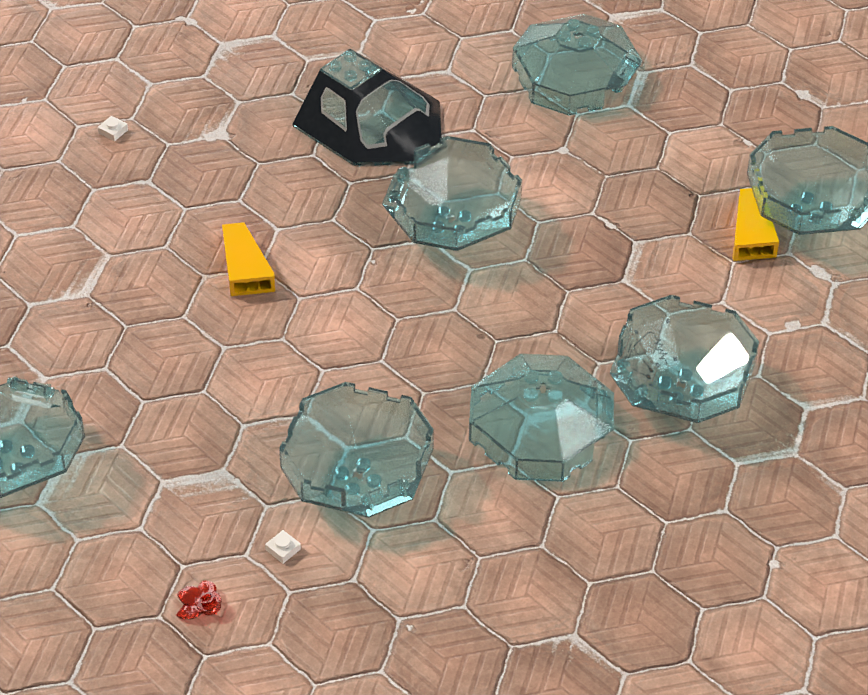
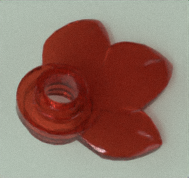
[176,580,222,619]

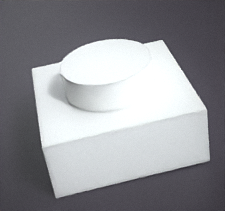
[98,116,128,142]
[265,530,301,564]

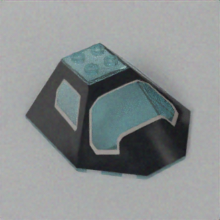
[292,49,442,166]

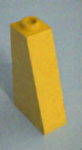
[732,187,779,261]
[222,222,275,296]

